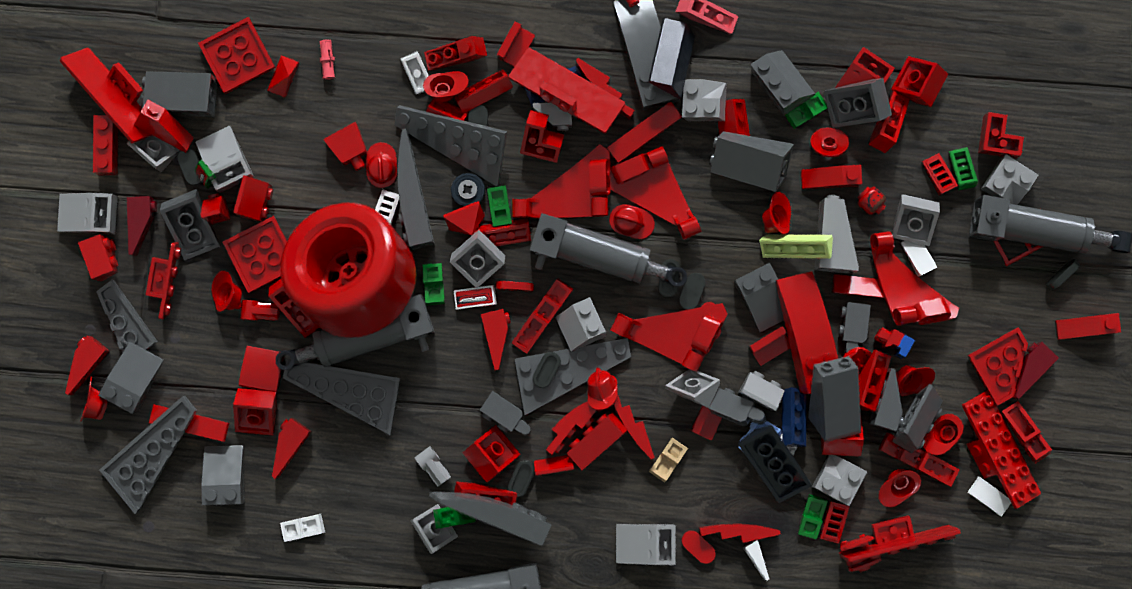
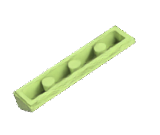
[759,235,833,259]

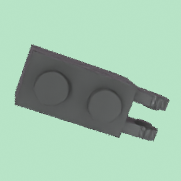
[838,302,871,354]
[709,388,766,427]
[480,391,531,435]

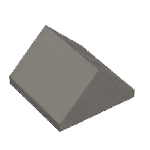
[127,135,180,172]
[665,369,720,408]
[411,504,458,554]

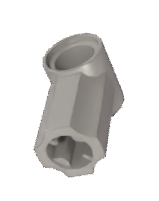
[414,446,451,487]

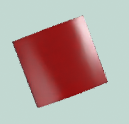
[239,346,285,393]

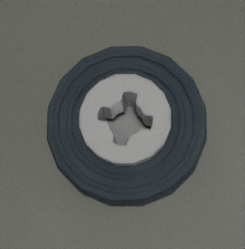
[451,173,485,207]

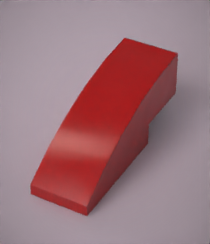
[1002,401,1052,464]

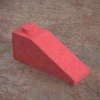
[676,0,738,34]

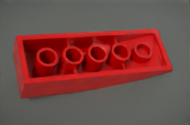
[775,271,838,394]

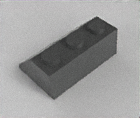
[751,50,815,116]
[892,384,943,453]

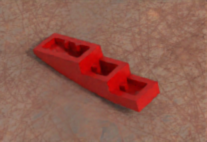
[576,58,635,120]
[607,102,682,163]
[512,278,573,354]
[613,395,655,459]
[149,404,230,442]
[878,433,960,487]
[699,523,781,543]

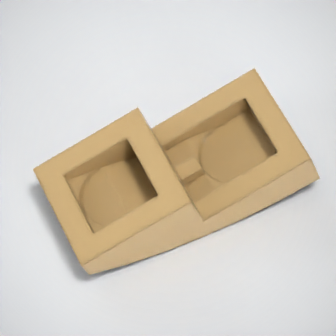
[649,438,688,482]

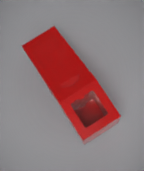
[424,36,487,71]

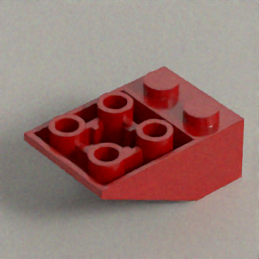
[835,47,895,88]

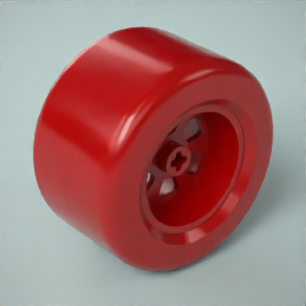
[280,203,416,338]

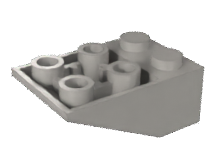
[196,126,254,193]
[57,193,117,234]
[616,524,675,565]

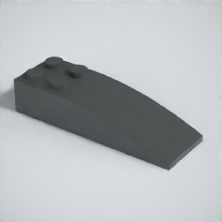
[613,0,680,111]
[398,129,435,250]
[429,492,552,546]

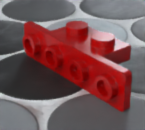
[146,242,181,319]

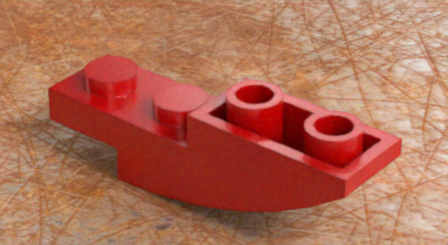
[546,401,601,454]

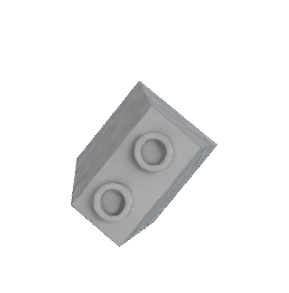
[814,195,859,274]

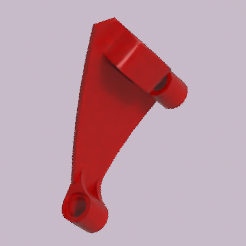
[512,144,611,218]
[610,146,702,240]
[870,231,959,325]
[610,303,728,372]

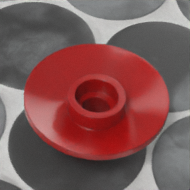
[810,127,849,157]

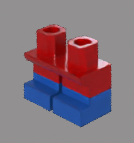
[874,327,915,359]

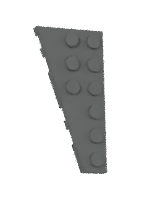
[515,338,631,415]
[283,359,401,435]

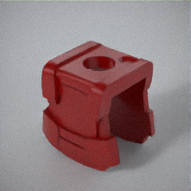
[839,534,881,572]

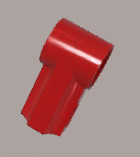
[241,300,280,321]

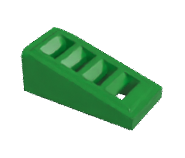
[949,147,978,191]

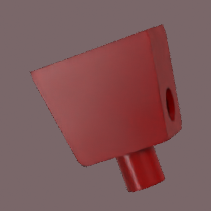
[323,122,367,171]

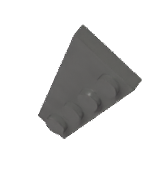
[96,280,158,353]

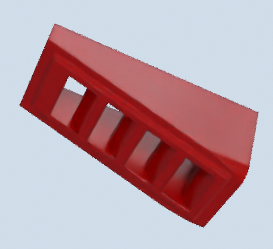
[922,153,958,195]
[820,501,850,543]

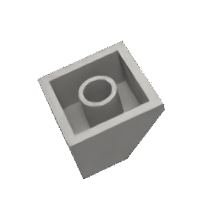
[682,79,727,121]
[981,154,1038,205]
[450,230,505,288]
[812,455,867,506]

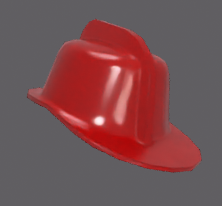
[423,71,469,102]
[366,142,397,188]
[762,192,791,234]
[609,204,655,239]
[211,271,242,312]
[896,365,935,396]
[587,367,618,410]
[80,376,107,422]
[923,414,964,455]
[878,469,921,507]

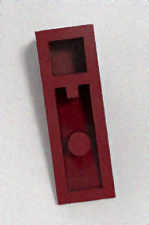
[127,196,157,256]
[1012,342,1059,399]

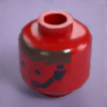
[857,187,886,215]

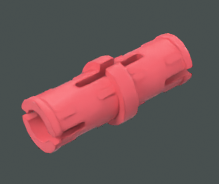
[319,40,335,80]

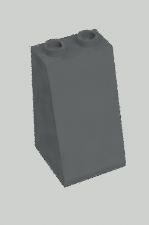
[140,71,218,118]
[709,131,794,192]
[808,356,861,442]

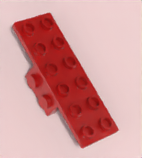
[59,48,152,143]
[509,48,625,133]
[962,391,1041,509]
[839,515,961,564]

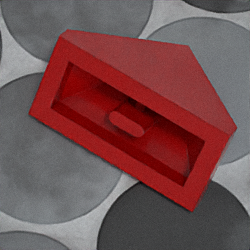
[267,56,299,98]
[443,201,485,235]

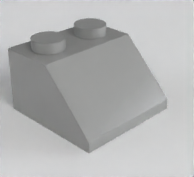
[892,194,940,246]
[555,297,606,352]
[738,371,785,411]

